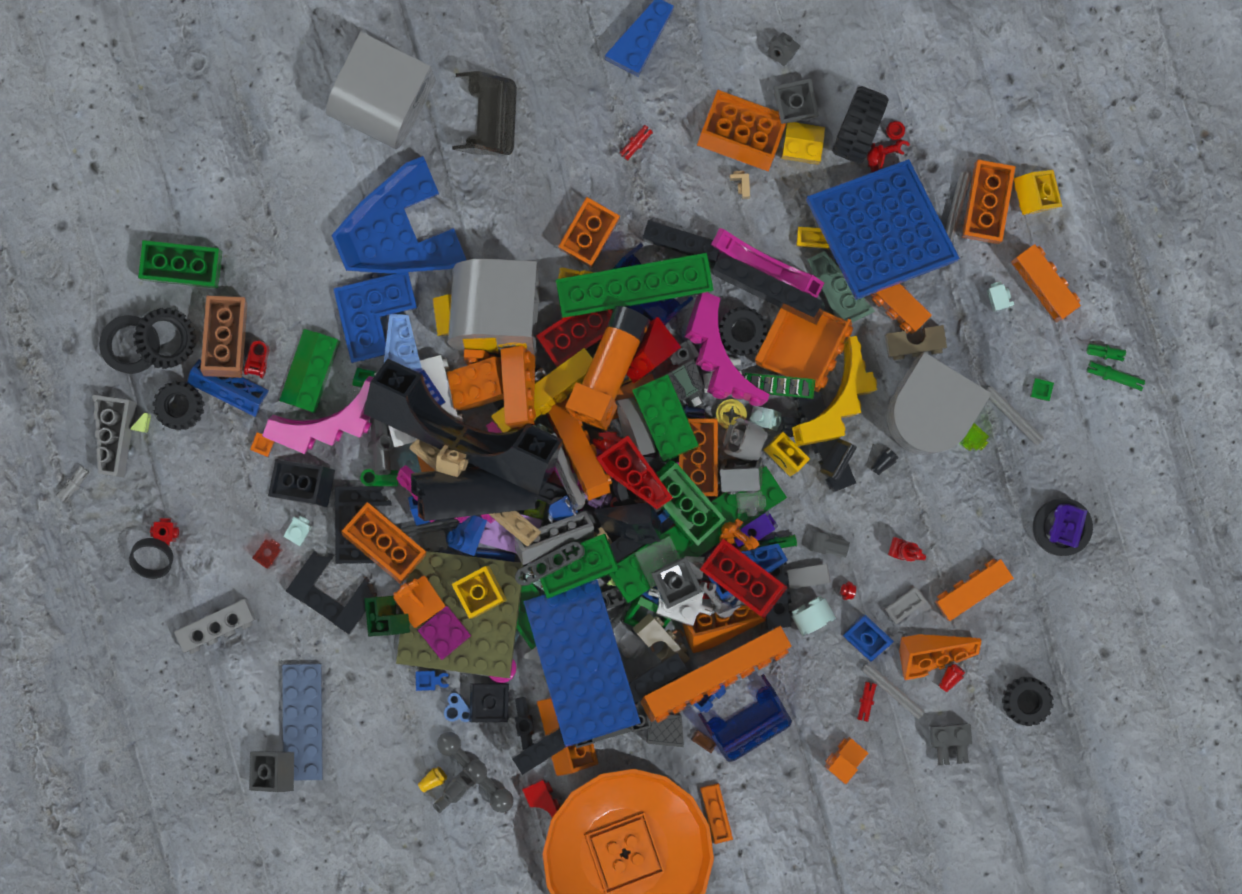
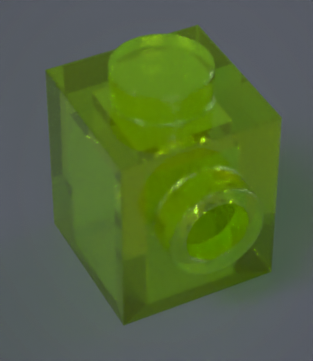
[962,423,990,452]

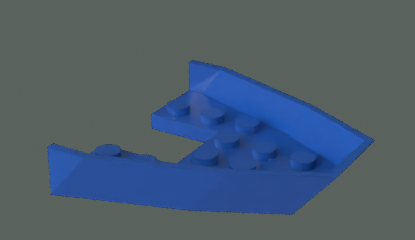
[331,156,467,274]

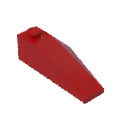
[596,436,673,510]

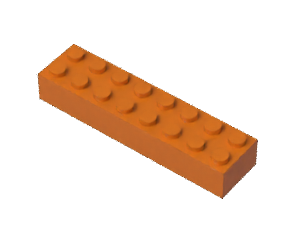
[641,626,792,723]

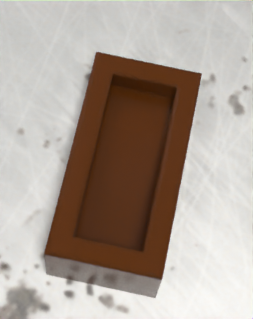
[691,729,718,753]

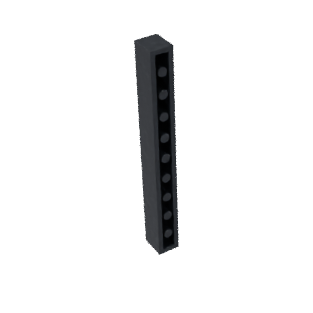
[512,653,688,775]

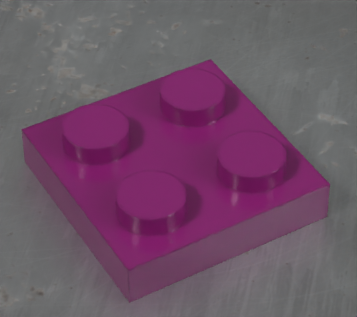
[418,606,472,660]

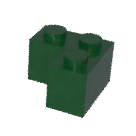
[364,595,410,637]

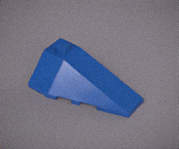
[708,544,788,601]

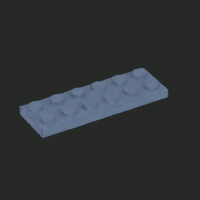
[282,664,323,781]

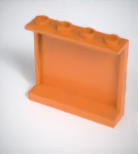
[755,308,853,392]

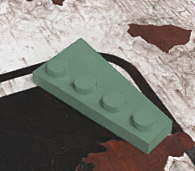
[807,251,875,323]

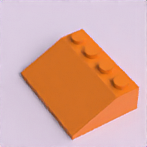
[697,90,786,172]

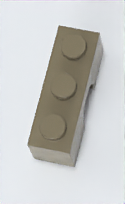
[885,325,947,360]
[632,613,690,664]

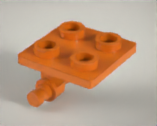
[393,576,446,628]

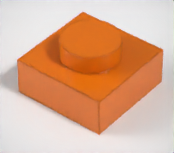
[250,432,275,457]

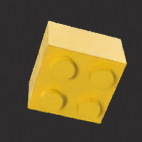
[452,566,507,619]

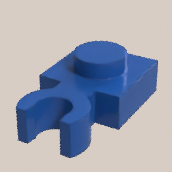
[415,671,449,691]

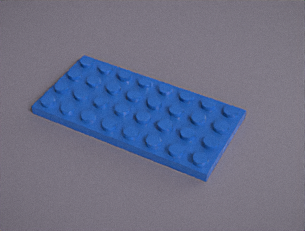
[523,579,641,747]

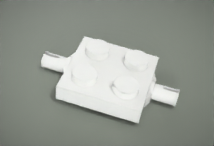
[648,588,713,626]

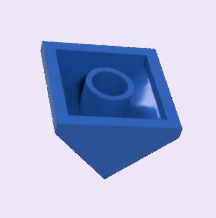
[843,614,894,662]

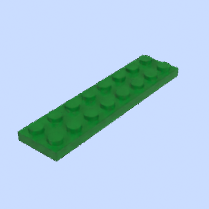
[555,253,714,318]

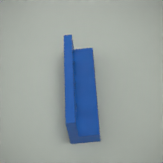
[187,359,269,417]

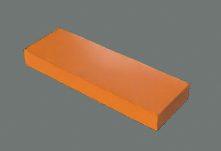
[700,783,733,844]

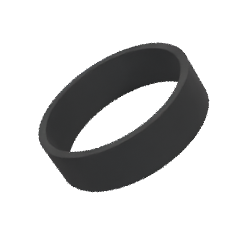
[129,538,174,579]

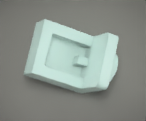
[749,406,781,431]

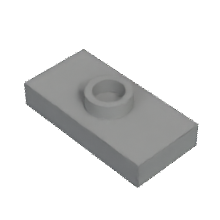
[884,586,927,624]

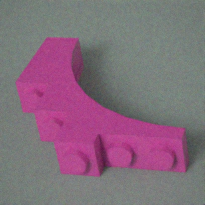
[685,292,770,406]
[262,376,374,454]

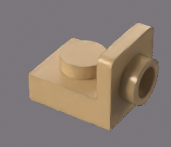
[729,171,750,199]

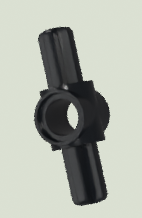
[515,697,535,750]

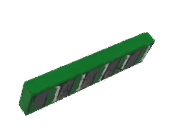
[744,373,816,399]

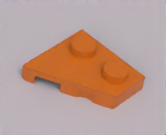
[464,349,495,365]

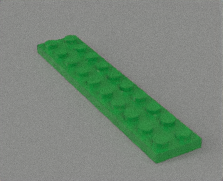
[608,466,787,603]

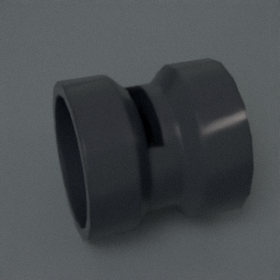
[781,417,801,437]

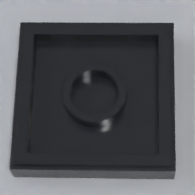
[469,683,509,723]

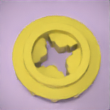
[716,399,747,429]

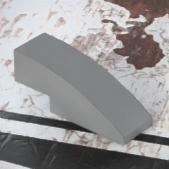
[615,397,656,455]

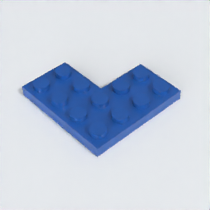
[333,272,417,363]

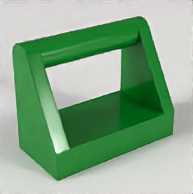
[623,596,671,629]

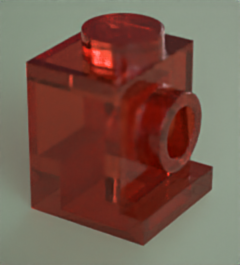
[252,538,283,569]

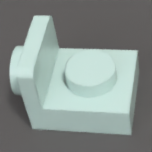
[283,515,312,546]

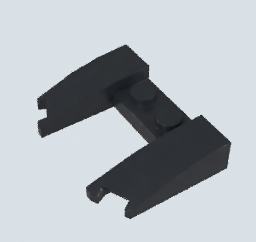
[334,486,392,564]
[286,551,378,634]

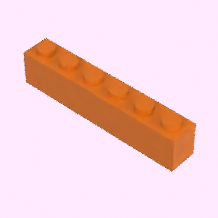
[546,398,612,500]

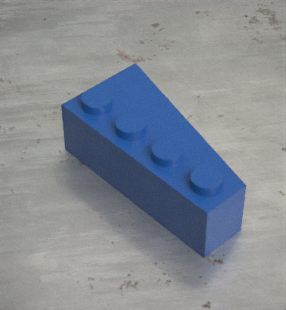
[605,0,674,77]

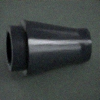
[871,447,899,475]

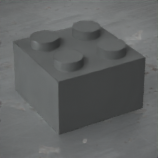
[249,751,294,792]

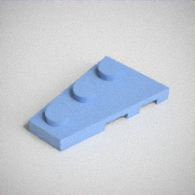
[384,314,422,372]

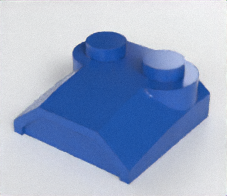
[446,515,487,556]

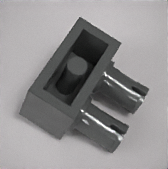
[929,723,972,765]

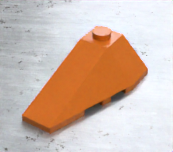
[899,634,982,680]

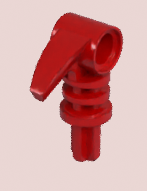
[887,537,927,562]

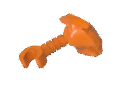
[719,519,759,551]

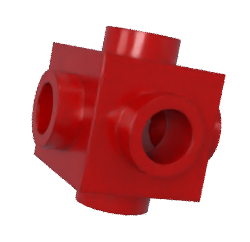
[150,518,179,546]

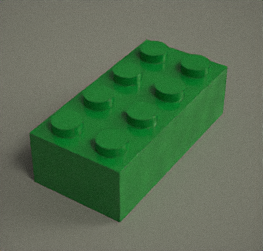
[138,240,223,289]
[632,374,700,462]
[656,460,726,546]

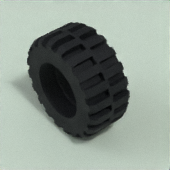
[832,86,889,164]

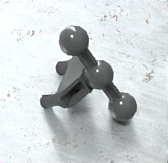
[433,732,514,813]

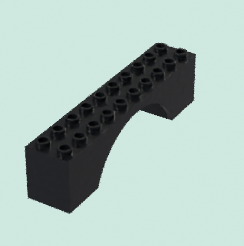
[363,358,563,495]

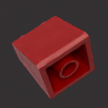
[626,317,681,383]

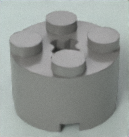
[723,418,768,462]

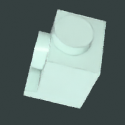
[986,281,1014,312]

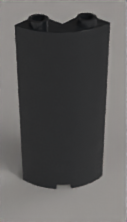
[411,467,537,521]

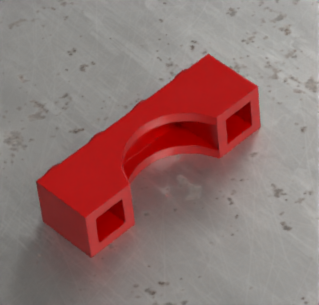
[522,778,561,818]

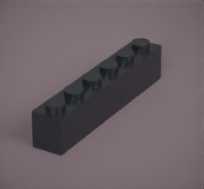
[713,253,825,325]
[792,391,856,492]

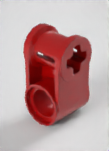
[244,341,270,379]

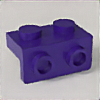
[1049,503,1088,548]

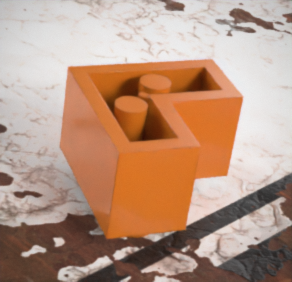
[825,737,869,784]

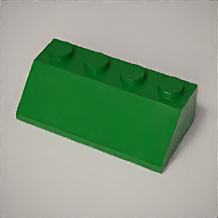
[279,329,340,413]

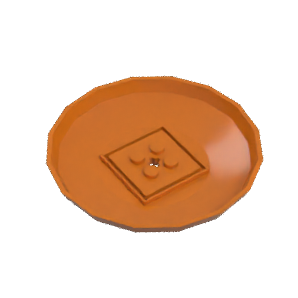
[542,769,714,894]

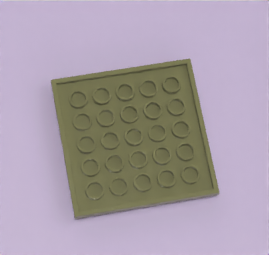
[396,551,524,678]

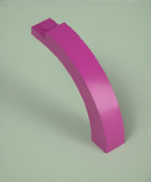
[711,228,824,298]

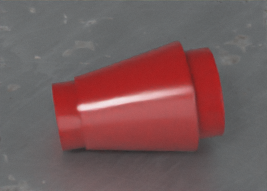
[938,663,966,692]

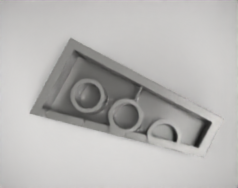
[92,395,136,478]

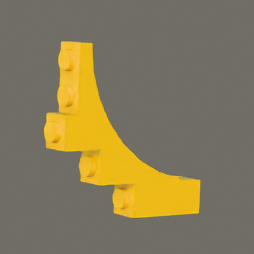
[792,336,877,447]

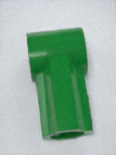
[360,469,398,487]

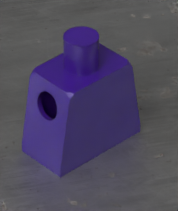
[734,511,778,548]

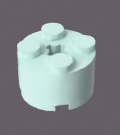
[791,595,836,637]

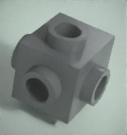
[766,32,801,66]

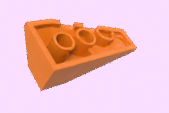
[682,605,766,653]

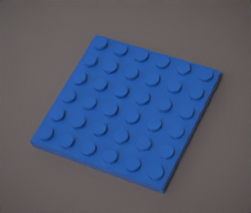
[806,159,960,300]

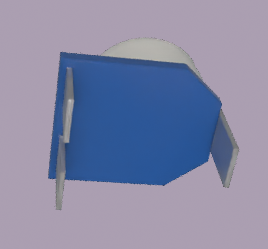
[548,495,578,523]

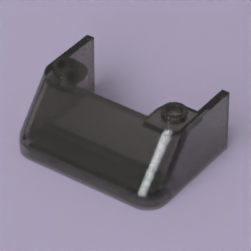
[452,71,517,156]

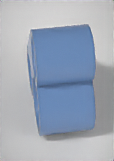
[444,692,470,722]

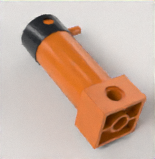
[565,306,650,431]

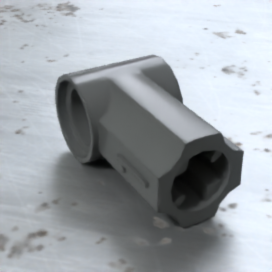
[809,532,850,558]

